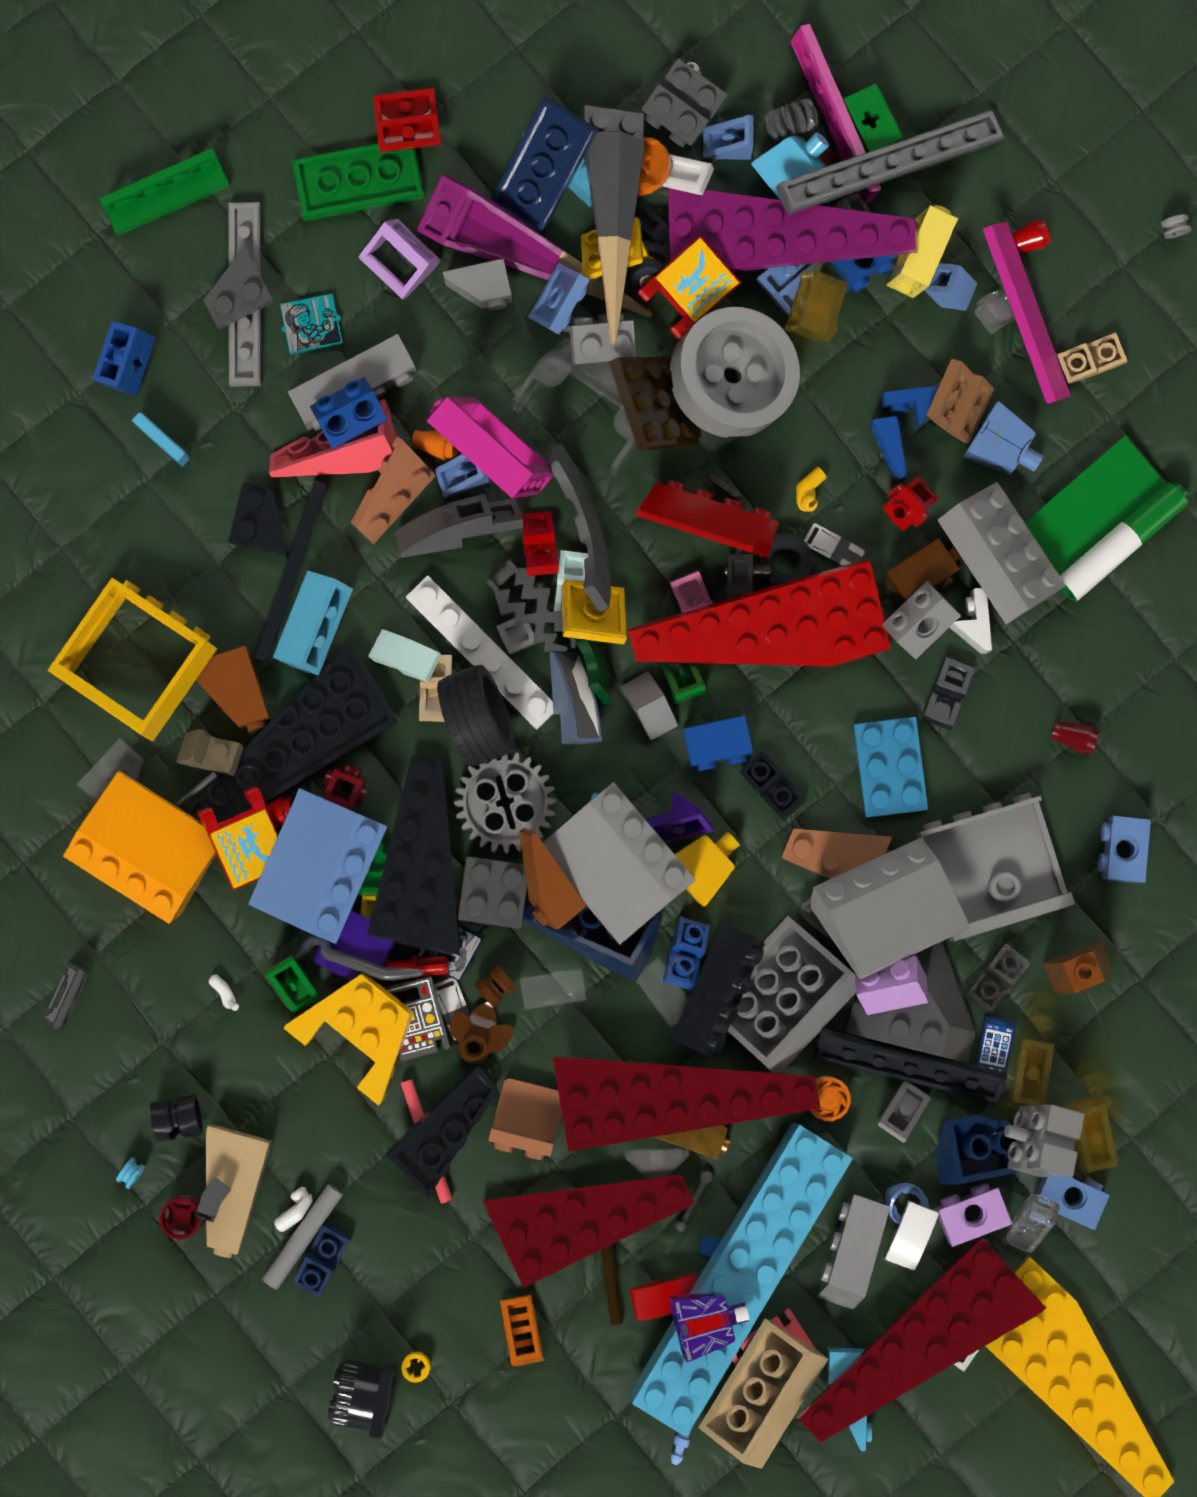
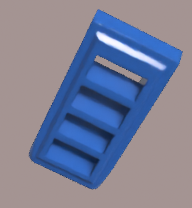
[870,416,907,483]

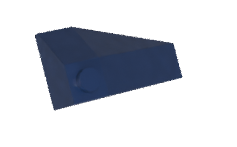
[522,902,663,982]

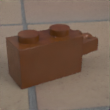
[884,538,963,605]

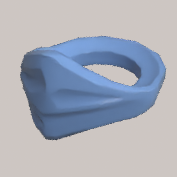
[885,1183,929,1224]

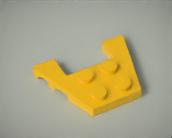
[284,973,413,1106]

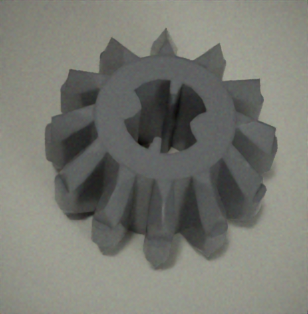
[765,99,819,142]

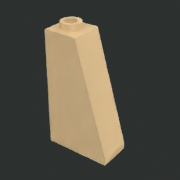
[206,1124,273,1258]

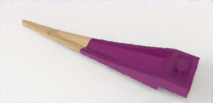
[417,174,653,317]

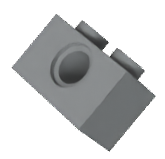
[882,582,961,659]

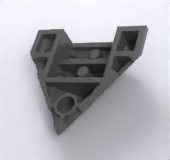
[846,941,976,1063]

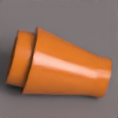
[411,430,458,461]

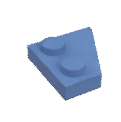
[756,263,823,325]

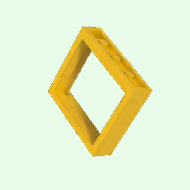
[47,578,217,742]

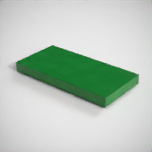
[292,143,424,222]

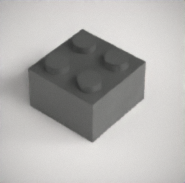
[457,857,527,929]

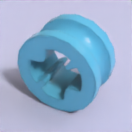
[116,1157,146,1190]

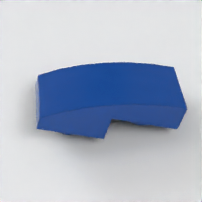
[662,917,710,991]

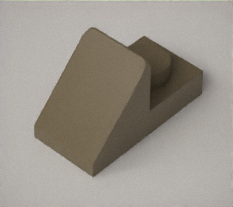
[176,729,244,776]

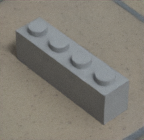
[288,334,417,430]

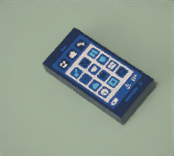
[974,1015,1017,1073]

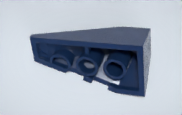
[935,1115,1019,1184]

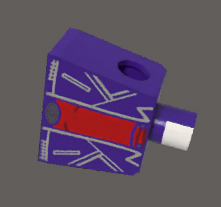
[669,1292,749,1362]

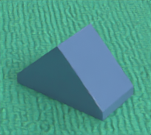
[703,115,753,160]
[435,454,490,498]

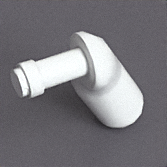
[209,974,239,1011]

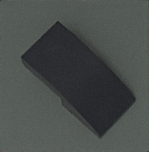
[922,657,975,731]

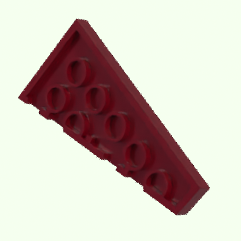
[483,1175,695,1288]

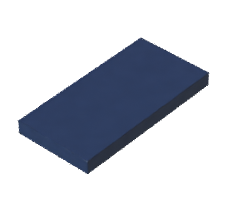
[491,96,599,235]

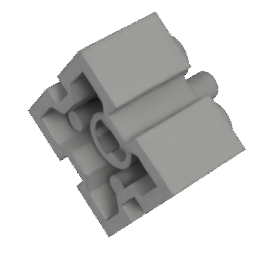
[1004,1104,1085,1178]

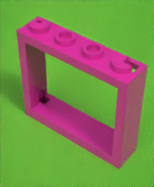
[427,397,554,498]

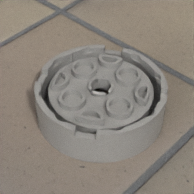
[670,307,800,438]

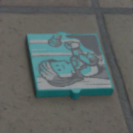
[280,293,343,355]

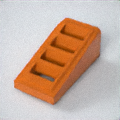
[500,1295,545,1367]

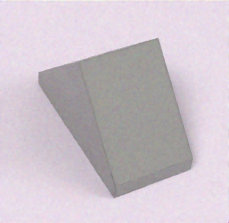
[621,671,678,741]

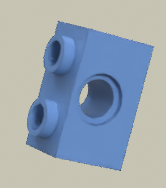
[1098,816,1151,884]
[1031,1172,1110,1230]

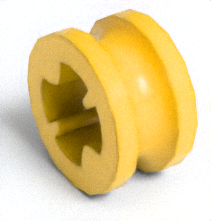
[401,1351,431,1383]

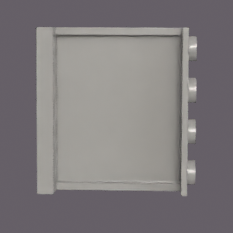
[917,793,1075,942]

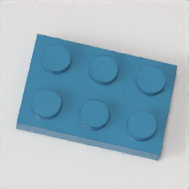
[853,717,928,818]

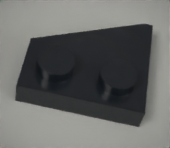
[228,482,288,558]

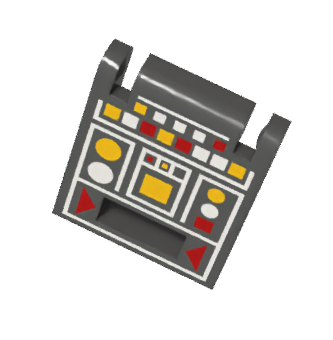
[383,976,451,1061]

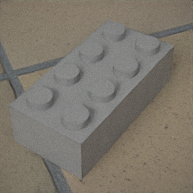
[938,482,1066,624]

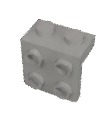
[561,314,636,364]

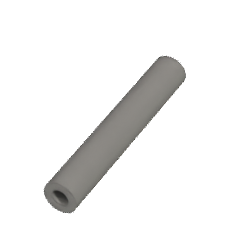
[262,1184,343,1290]

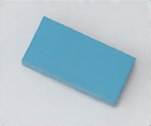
[132,413,190,467]

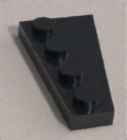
[385,1065,499,1201]

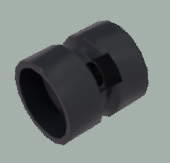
[150,1094,203,1143]

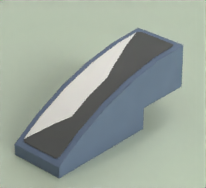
[550,652,602,744]

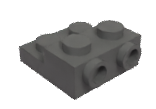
[641,58,728,147]

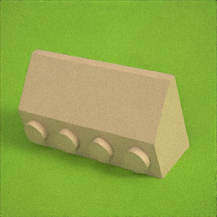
[698,1318,828,1469]

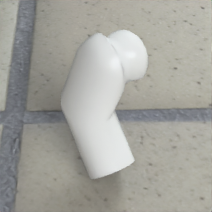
[274,1187,313,1232]

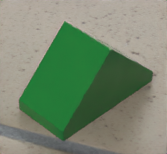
[660,662,706,704]
[264,955,320,1014]

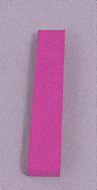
[790,24,882,205]
[983,222,1071,404]

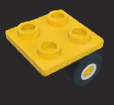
[581,217,666,293]

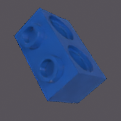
[309,377,388,449]

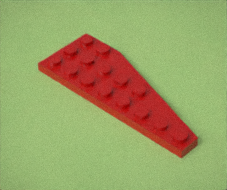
[627,559,891,666]

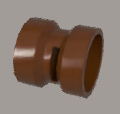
[474,964,517,1008]

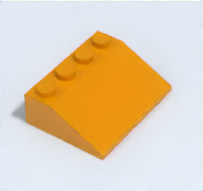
[63,770,216,924]

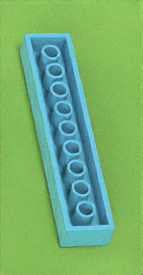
[627,1122,853,1437]

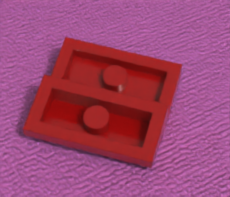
[373,88,441,153]

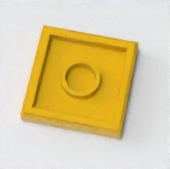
[561,580,627,645]

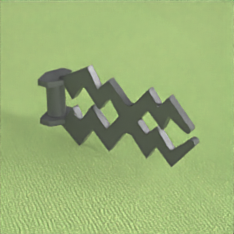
[485,560,577,652]

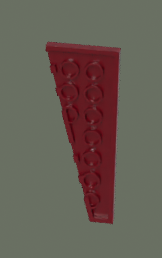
[553,1056,821,1152]
[797,1237,1047,1443]

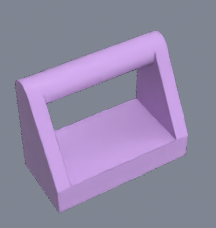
[358,219,441,300]

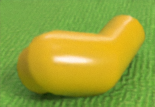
[796,467,827,512]

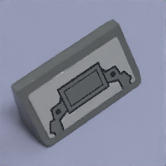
[43,963,90,1029]

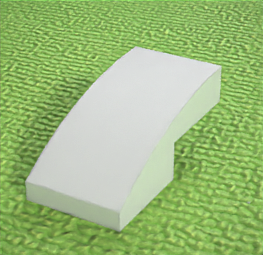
[884,1201,939,1270]

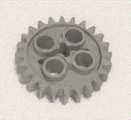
[454,753,556,854]

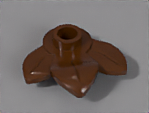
[450,1002,513,1063]

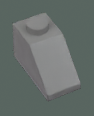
[443,259,512,311]

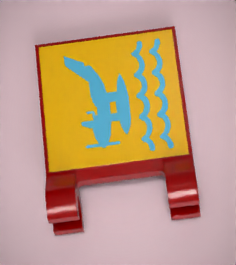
[637,236,741,339]
[197,786,278,891]

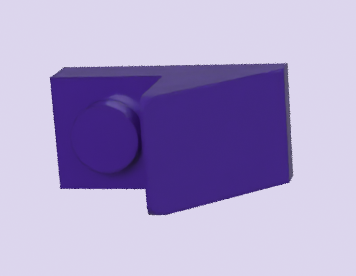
[645,792,714,844]

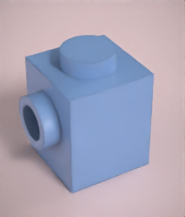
[924,263,978,311]

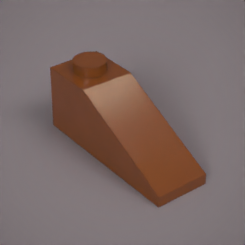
[519,828,586,930]

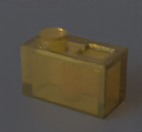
[785,271,848,343]
[1009,1036,1055,1106]
[1066,1096,1119,1173]

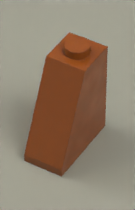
[196,646,272,732]

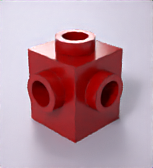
[883,476,939,531]

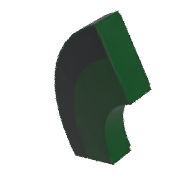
[576,639,614,706]

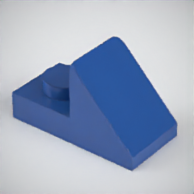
[880,386,939,431]

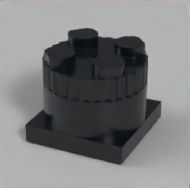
[327,1360,398,1439]

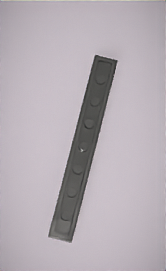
[776,110,1004,215]

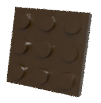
[609,356,700,451]

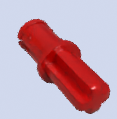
[385,955,450,980]

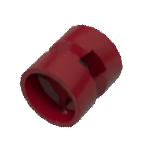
[159,1194,206,1240]

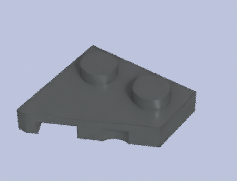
[203,247,274,330]

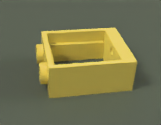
[886,205,958,298]

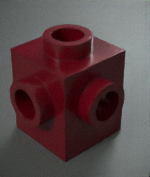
[321,764,369,810]

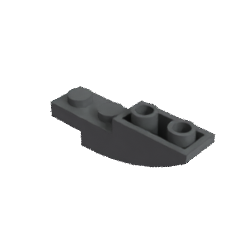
[395,494,523,558]

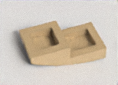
[419,655,452,722]

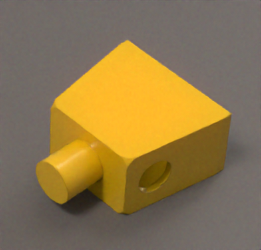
[675,832,740,907]

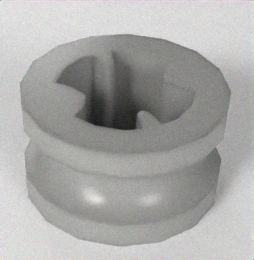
[1161,214,1192,239]

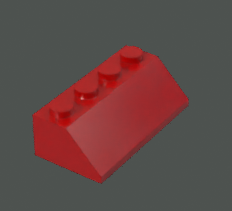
[636,480,779,558]

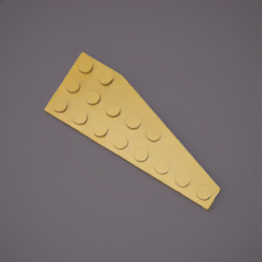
[986,1256,1175,1497]

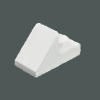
[949,588,992,654]

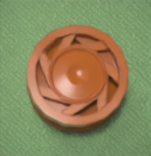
[809,1076,851,1121]

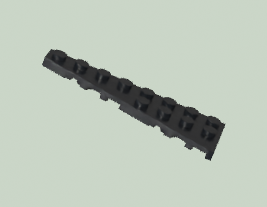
[183,643,399,823]

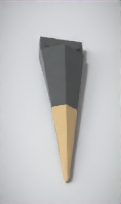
[581,105,645,345]

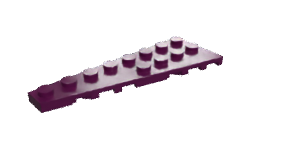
[668,188,918,272]

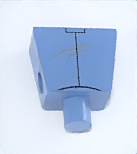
[963,401,1044,475]

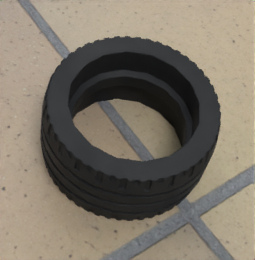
[437,665,515,766]

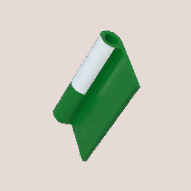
[1024,435,1189,602]

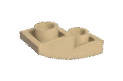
[1057,333,1128,384]

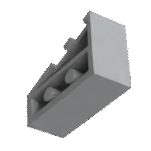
[817,1194,890,1309]

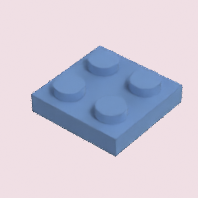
[528,263,590,334]

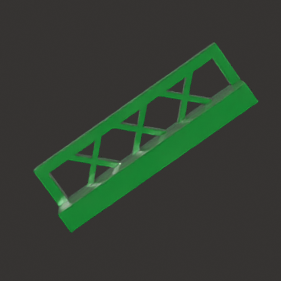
[99,148,230,236]

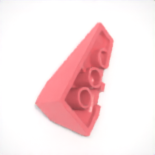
[269,399,397,477]

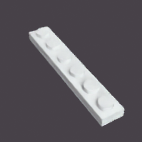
[406,575,554,730]

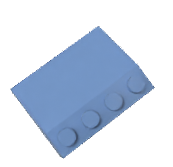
[248,788,387,944]

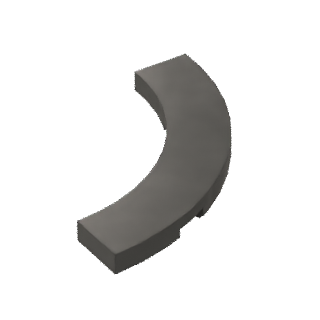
[548,443,611,611]

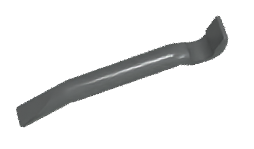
[295,935,423,980]

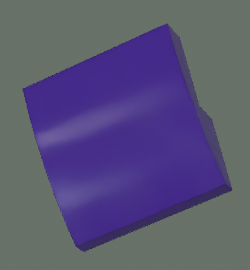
[313,909,395,982]

